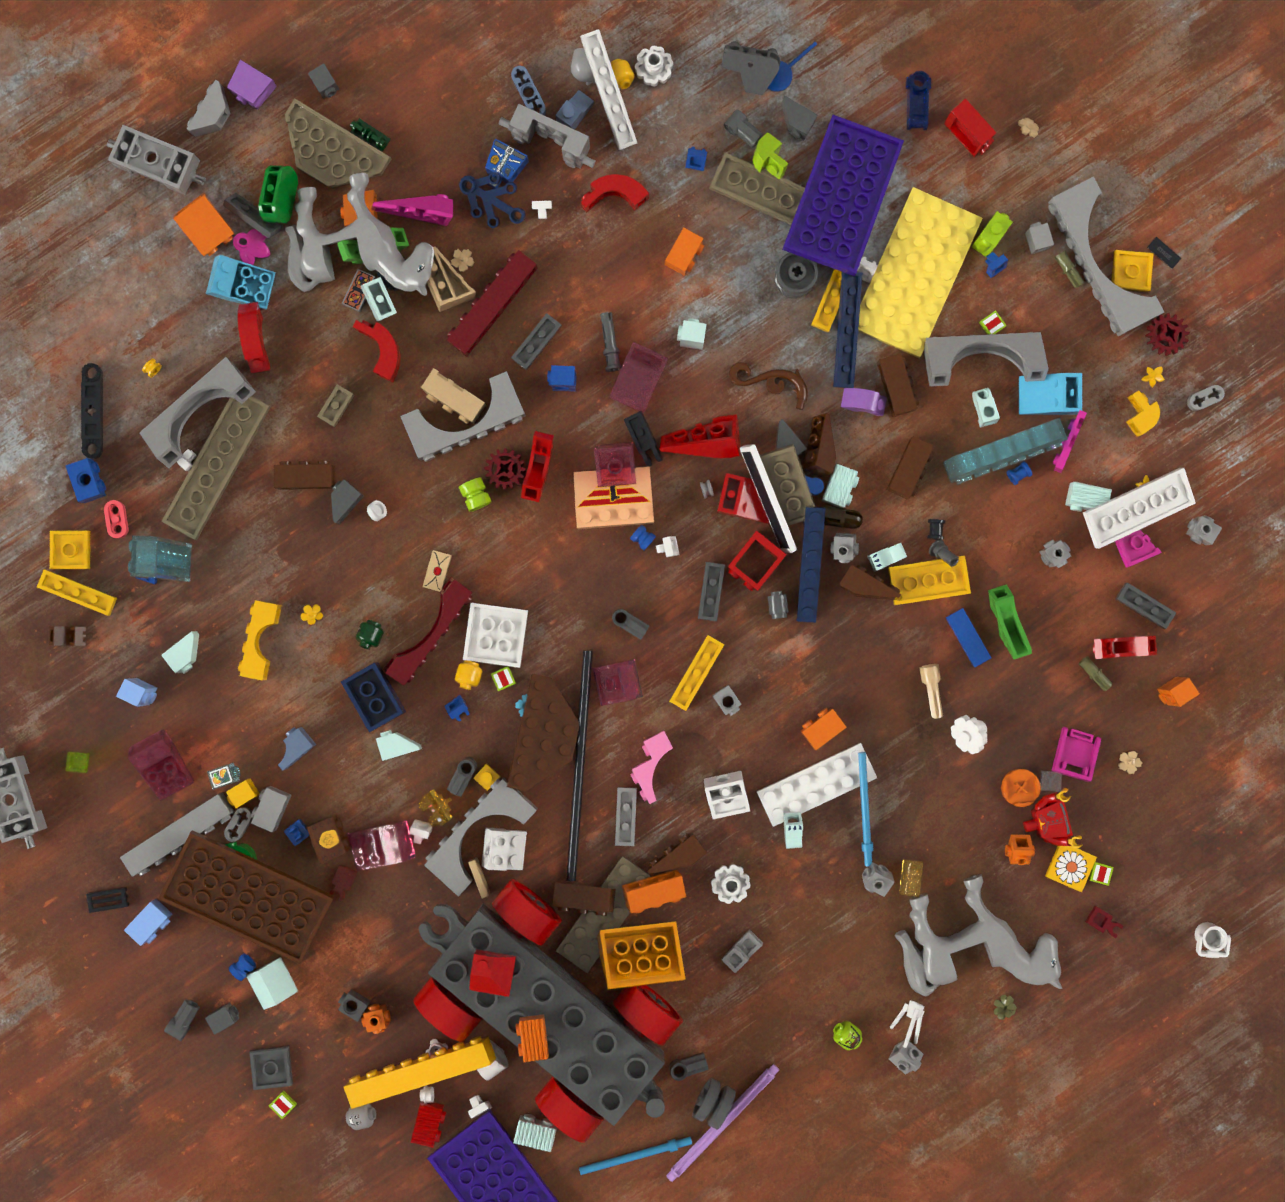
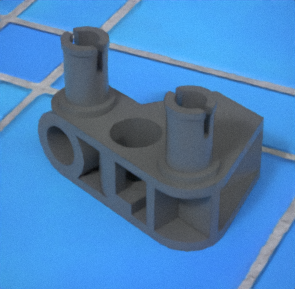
[721,41,780,95]

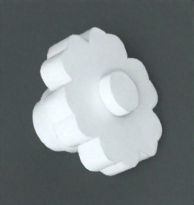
[635,46,673,87]
[951,715,988,754]
[711,864,751,904]

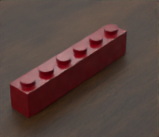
[447,250,538,357]

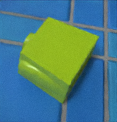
[971,211,1013,258]

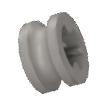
[700,480,714,499]

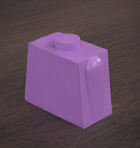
[227,60,277,110]

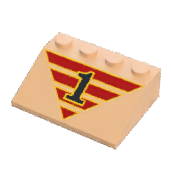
[574,467,654,529]

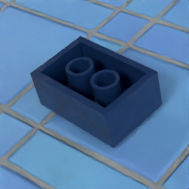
[341,662,406,732]

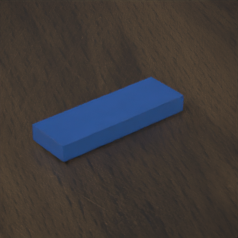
[945,608,991,667]

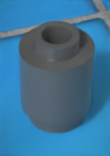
[767,591,788,619]

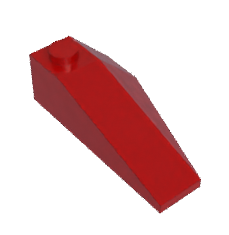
[660,414,740,459]

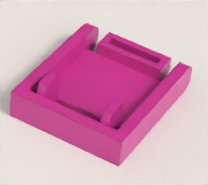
[1052,727,1101,782]

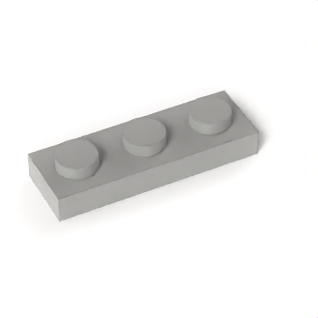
[615,787,637,846]

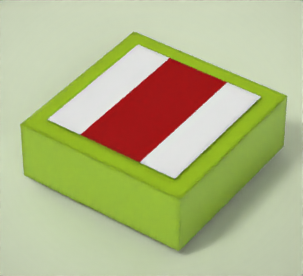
[979,310,1006,335]
[491,666,516,691]
[1088,862,1114,886]
[269,1090,297,1119]

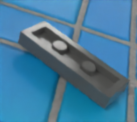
[223,193,282,239]
[511,313,562,371]
[698,562,725,622]
[1115,583,1176,629]

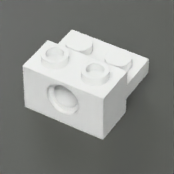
[704,771,750,819]
[482,828,527,871]

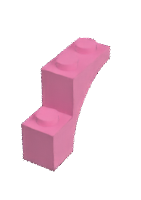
[630,730,673,804]

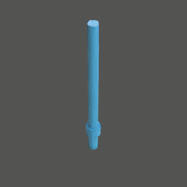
[858,752,873,866]
[579,1136,692,1175]

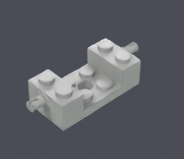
[499,104,596,169]
[107,125,206,195]
[0,748,47,849]

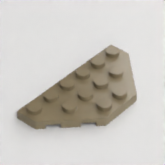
[285,98,392,188]

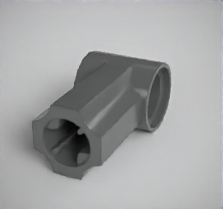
[723,109,763,148]
[612,609,649,640]
[447,757,477,797]
[164,999,200,1042]
[669,1052,709,1081]

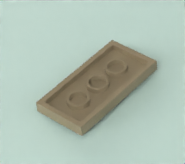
[759,444,816,526]

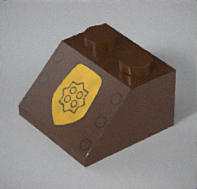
[307,815,350,864]

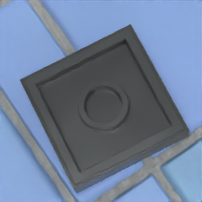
[249,1046,293,1090]

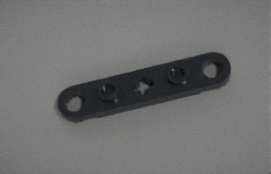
[81,363,103,459]

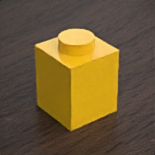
[226,778,260,808]

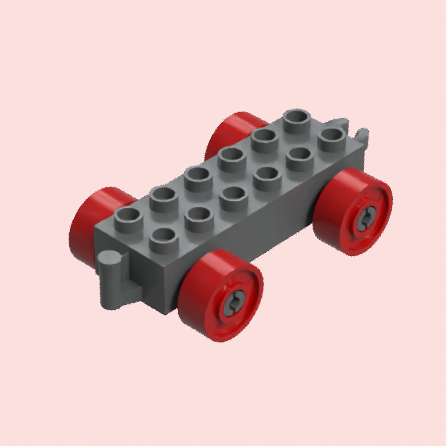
[413,879,683,1143]

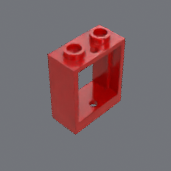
[944,98,996,157]
[727,531,787,591]

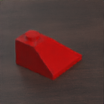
[469,949,516,997]

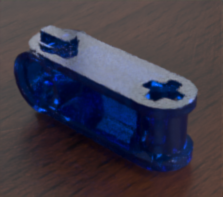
[906,71,931,131]

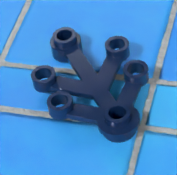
[459,172,526,228]

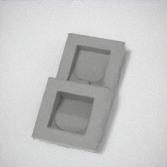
[721,929,763,973]

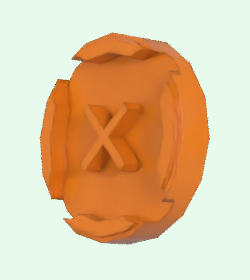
[1001,768,1041,807]

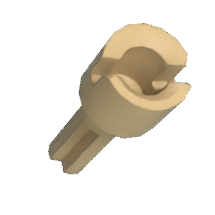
[919,664,943,719]

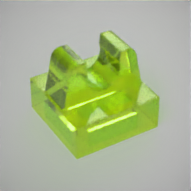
[66,751,90,773]

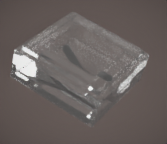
[1040,771,1062,792]

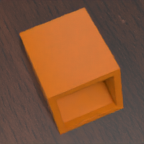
[173,193,234,257]

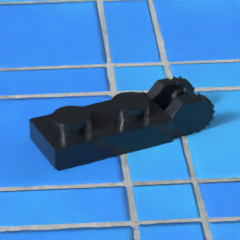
[624,411,663,467]

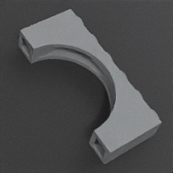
[923,332,1049,386]
[140,357,256,468]
[400,371,526,462]
[424,778,538,897]

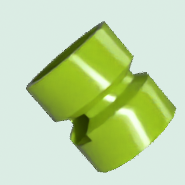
[459,477,492,512]

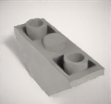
[187,79,231,137]

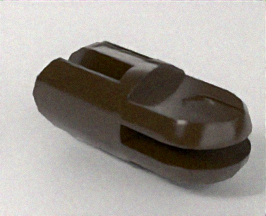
[823,506,863,529]

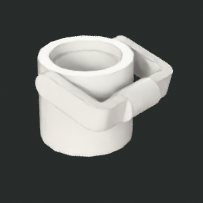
[1195,922,1231,958]
[477,1040,509,1081]

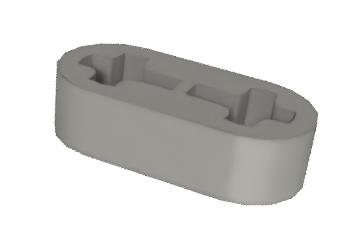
[1187,385,1225,411]
[224,807,253,842]

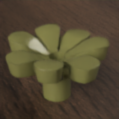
[994,995,1017,1020]

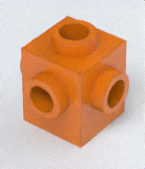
[1005,835,1035,865]
[361,1004,391,1034]

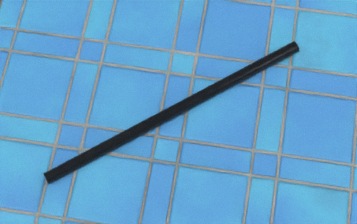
[566,650,593,881]

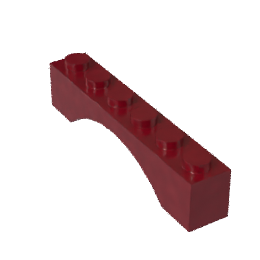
[383,576,473,686]

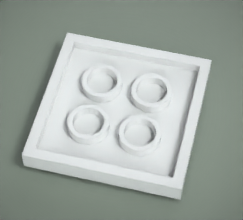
[463,603,528,668]

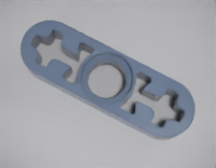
[511,66,546,116]

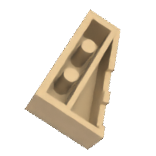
[427,247,476,312]
[421,368,486,424]

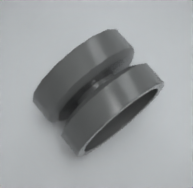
[774,252,819,299]
[692,1077,736,1130]

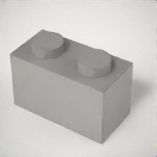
[251,786,291,832]

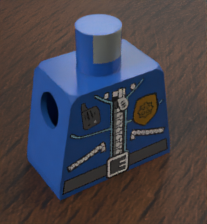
[485,139,529,189]

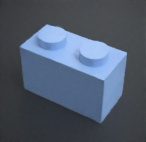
[116,678,157,707]
[124,899,173,946]

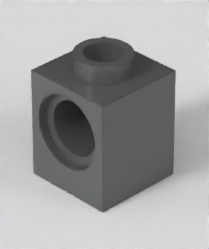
[308,63,339,99]
[338,989,371,1022]
[205,1002,239,1035]

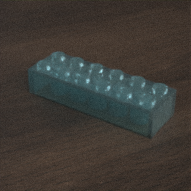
[943,418,1068,485]
[128,536,192,582]

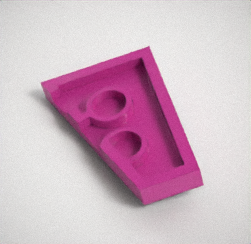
[1053,410,1087,473]
[1115,530,1162,567]

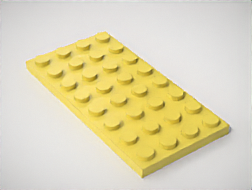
[858,187,983,358]

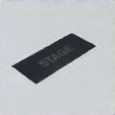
[1147,237,1181,269]

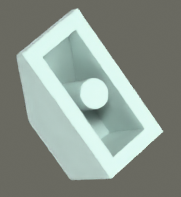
[161,631,199,674]
[376,730,422,761]

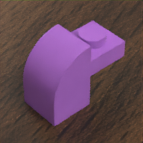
[841,388,887,416]

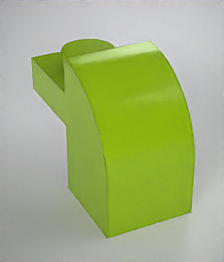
[753,132,788,180]

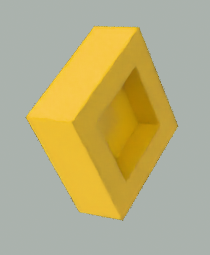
[474,763,501,791]

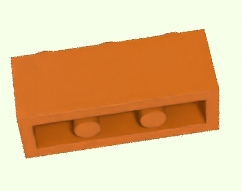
[622,869,686,913]

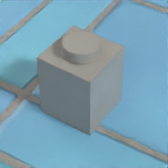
[1025,222,1054,255]

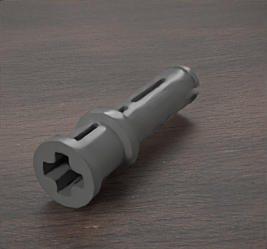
[600,312,622,372]

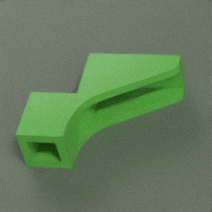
[988,585,1032,659]

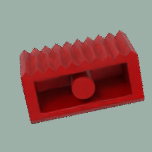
[411,1101,446,1148]

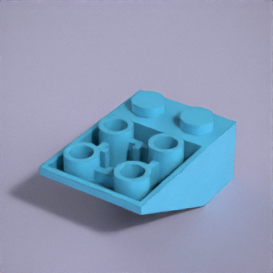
[206,255,276,309]
[1019,373,1082,415]

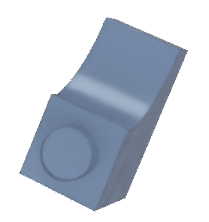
[555,90,594,130]
[278,727,316,770]

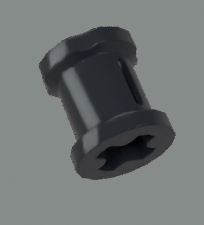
[927,519,946,540]

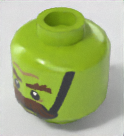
[833,1021,862,1050]

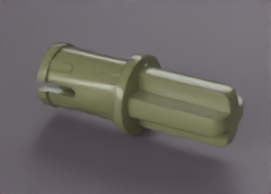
[1055,251,1084,288]
[1079,656,1112,691]

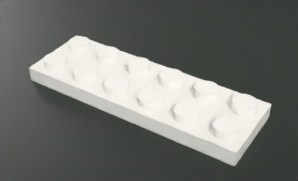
[1083,468,1196,549]
[756,743,877,827]

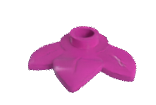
[233,229,270,265]

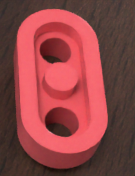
[104,500,129,539]

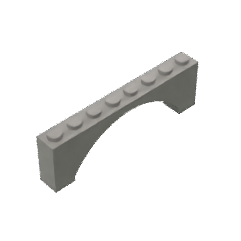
[1048,176,1164,337]

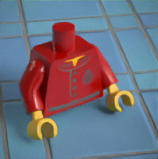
[1023,788,1083,848]

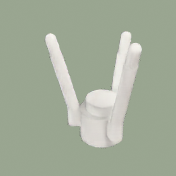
[890,1000,925,1048]

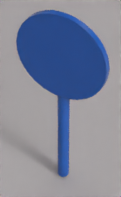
[768,42,817,92]

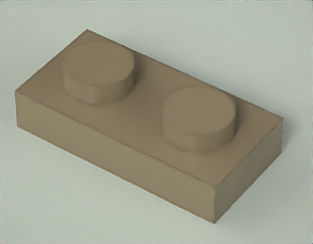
[317,384,354,427]

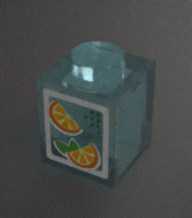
[207,763,240,790]

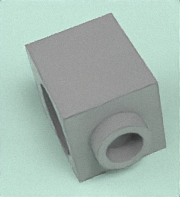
[712,685,742,716]

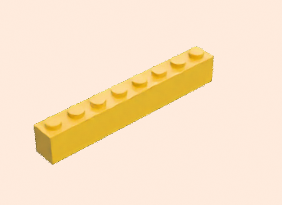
[344,1036,496,1109]

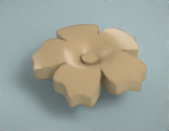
[1018,118,1039,138]
[451,249,474,272]
[1118,751,1142,774]

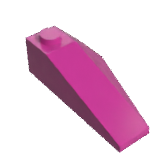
[371,194,453,226]

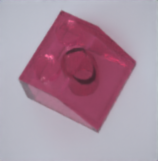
[594,442,636,487]
[593,659,643,706]

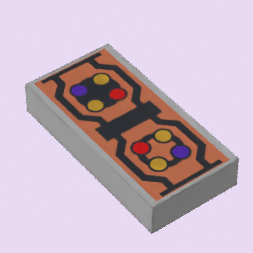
[342,269,376,312]

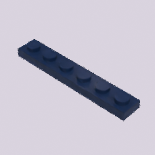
[833,272,863,388]
[796,506,825,623]

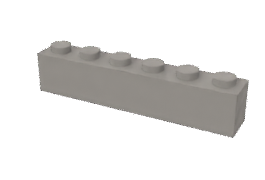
[120,793,235,877]

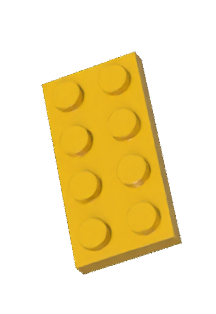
[888,556,971,605]

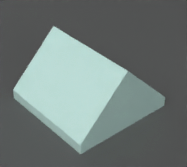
[247,957,298,1010]

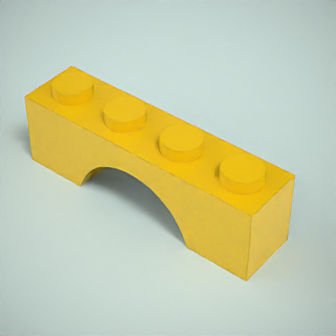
[238,600,282,680]

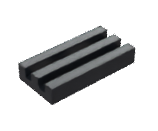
[86,887,129,913]

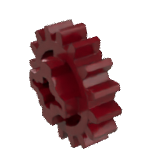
[1145,313,1190,356]
[484,448,526,490]

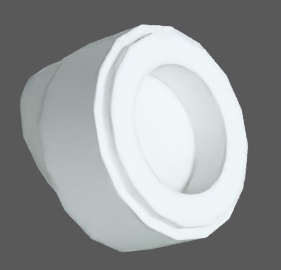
[367,500,387,521]

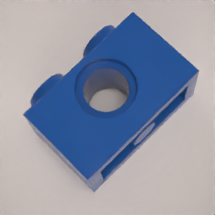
[547,365,576,392]
[66,458,106,503]

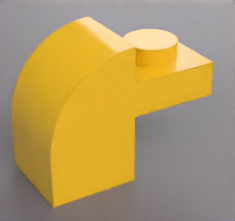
[1126,390,1160,437]

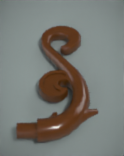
[729,362,808,410]

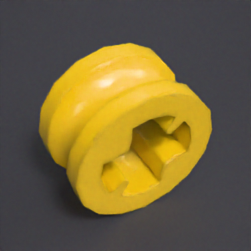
[142,358,162,378]

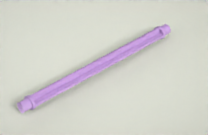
[666,1064,779,1182]

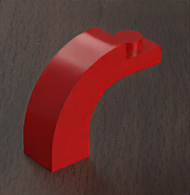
[581,174,649,213]
[238,302,271,373]
[353,320,400,383]
[521,431,554,502]
[1093,636,1157,659]

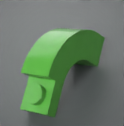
[337,228,409,264]

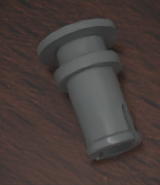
[929,539,959,567]

